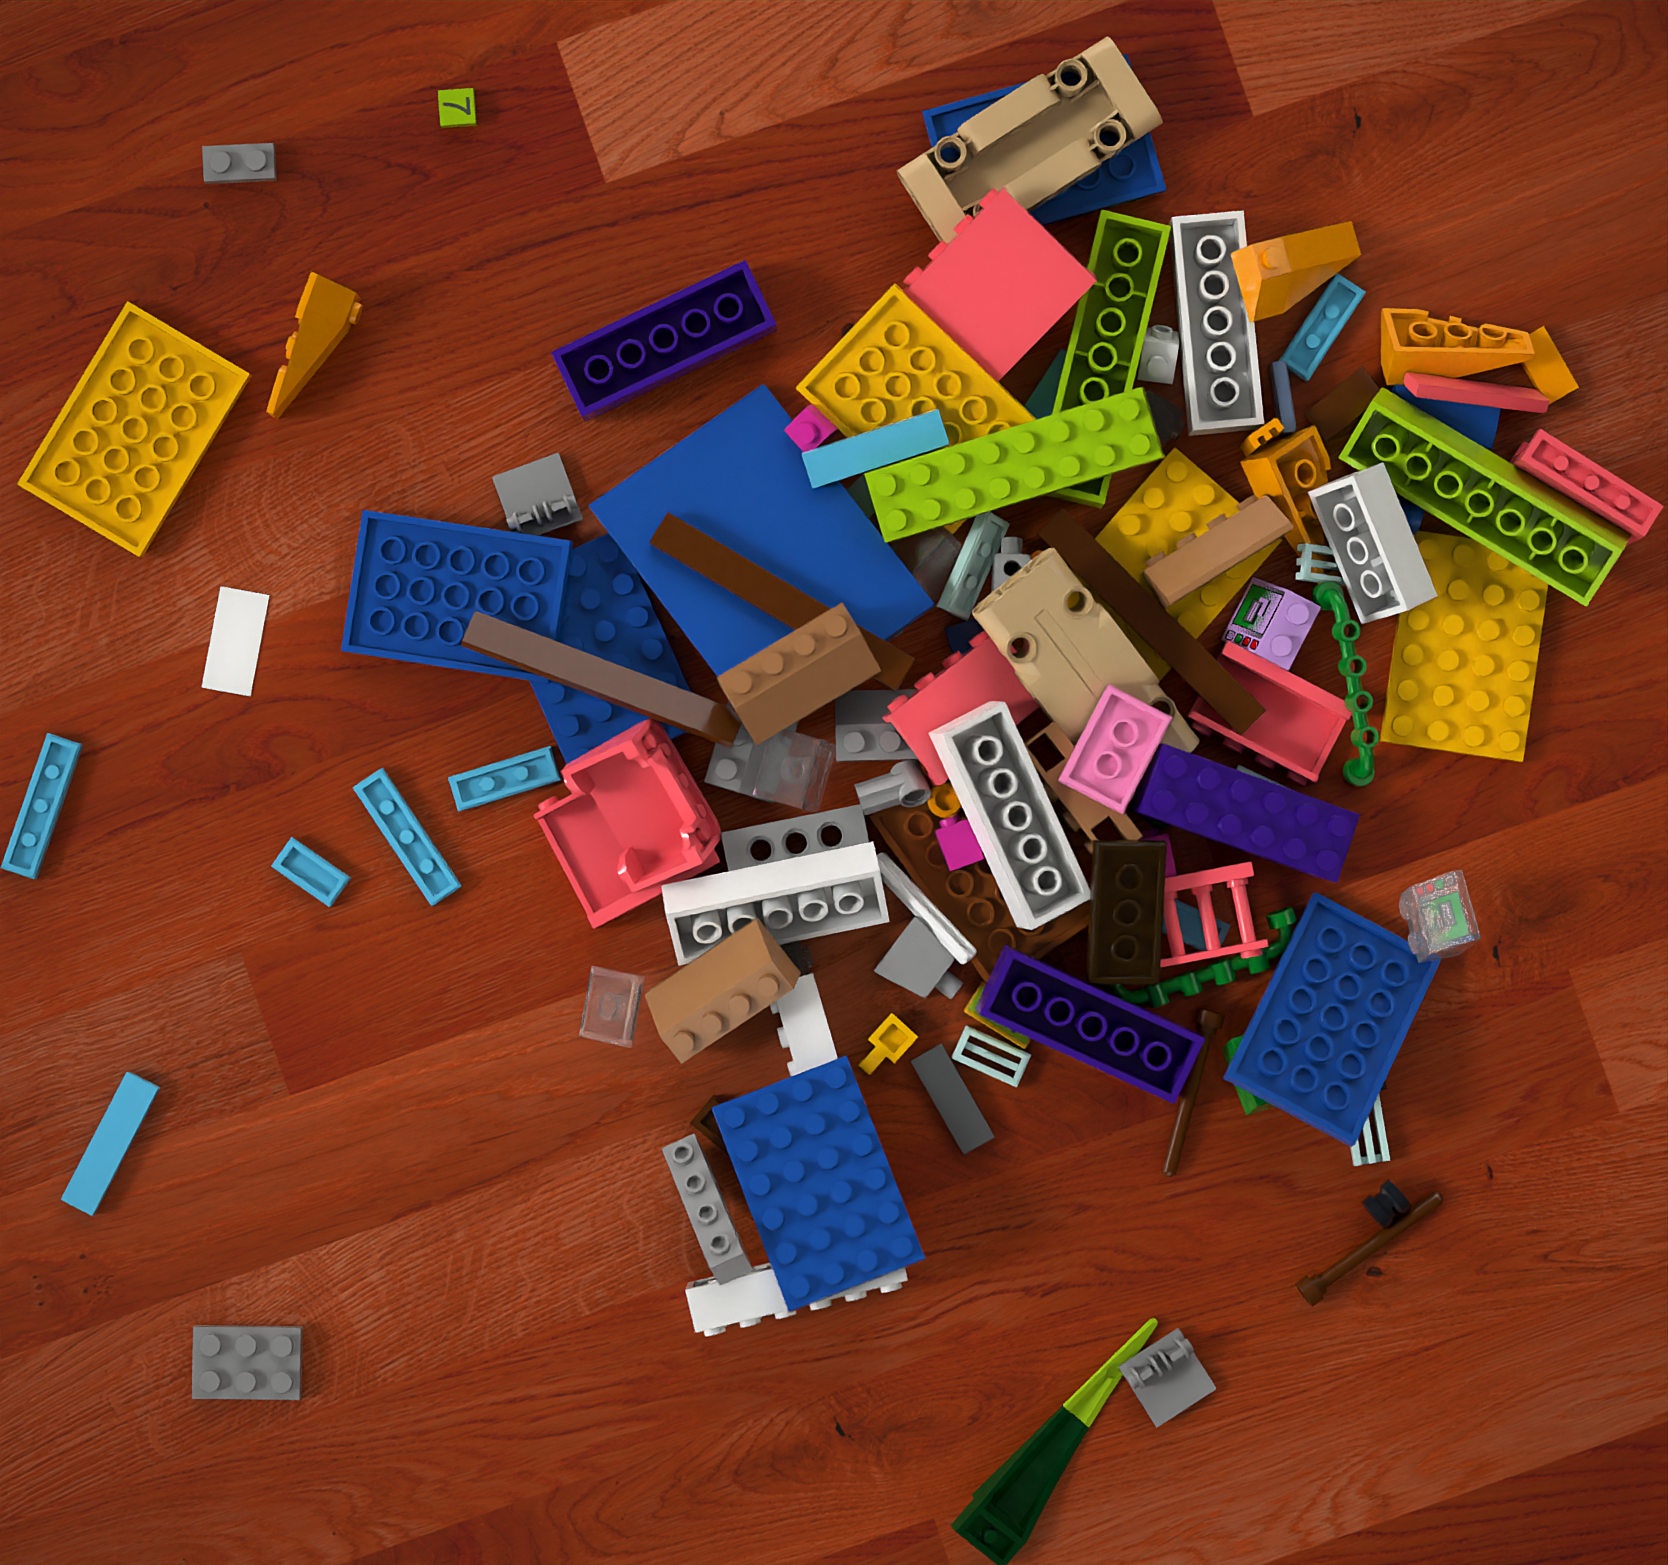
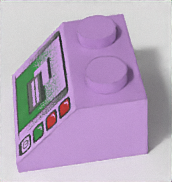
[1220,577,1321,671]

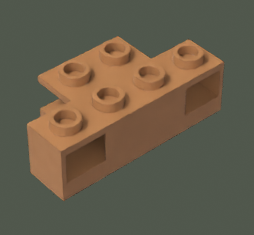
[1024,721,1143,855]

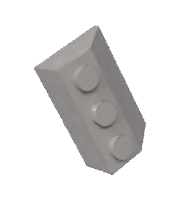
[835,689,920,762]
[704,701,798,804]

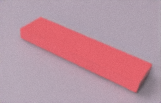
[1403,372,1550,414]

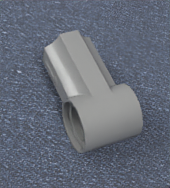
[854,759,931,816]

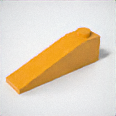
[1230,221,1361,323]
[266,272,363,419]
[1381,308,1535,386]
[1240,425,1341,584]

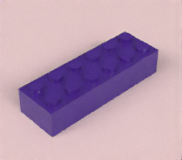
[551,260,777,422]
[1129,743,1360,883]
[975,944,1205,1104]

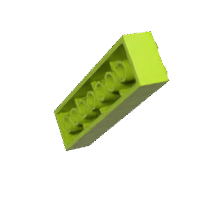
[1046,209,1171,509]
[864,387,1165,543]
[1338,387,1631,607]

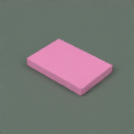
[1058,684,1173,815]

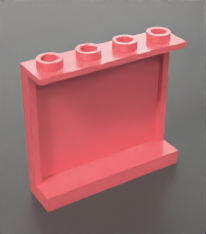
[903,186,1097,382]
[533,791,721,929]

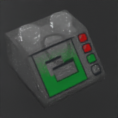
[1399,869,1481,963]

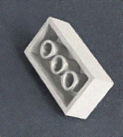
[1308,462,1437,624]

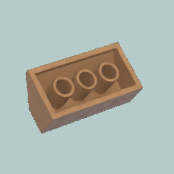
[1141,494,1294,609]
[717,603,881,746]
[645,917,801,1064]

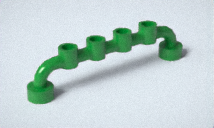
[1311,582,1379,786]
[1100,907,1297,1009]

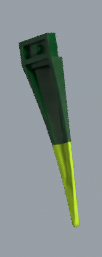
[950,1317,1158,1565]

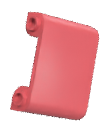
[561,718,721,893]

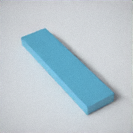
[801,409,949,488]
[1,733,83,879]
[352,768,462,906]
[61,1071,161,1216]

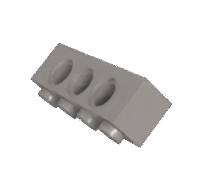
[721,804,869,871]
[661,1134,753,1285]

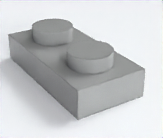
[202,143,277,184]

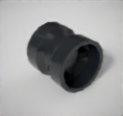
[1361,1179,1412,1230]

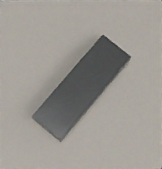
[911,1043,995,1154]

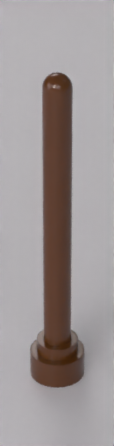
[1162,1008,1225,1177]
[1295,1192,1443,1307]

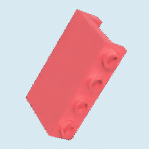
[1509,429,1663,546]
[882,630,1040,786]
[1186,641,1352,787]

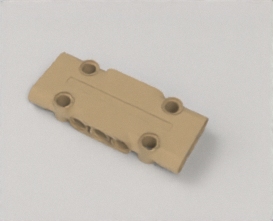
[896,36,1163,244]
[972,548,1200,801]

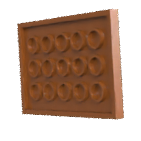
[869,778,1091,984]

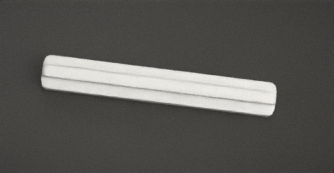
[877,852,977,965]

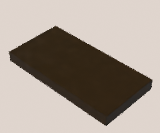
[1086,840,1167,984]

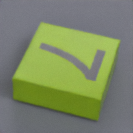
[438,88,477,128]

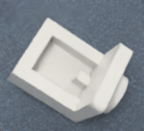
[1137,325,1179,384]

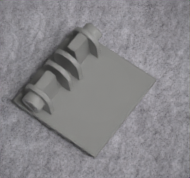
[492,452,583,536]
[1118,1328,1217,1428]

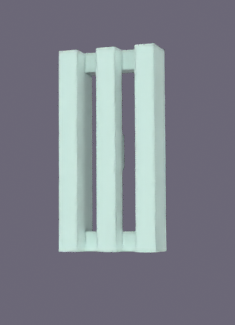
[1295,543,1346,586]
[951,1025,1031,1087]
[1350,1094,1390,1166]

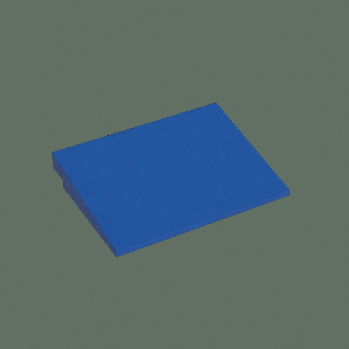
[588,384,935,676]

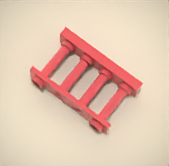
[1160,861,1269,967]

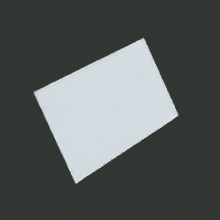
[202,586,269,696]

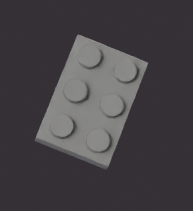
[192,1325,303,1400]

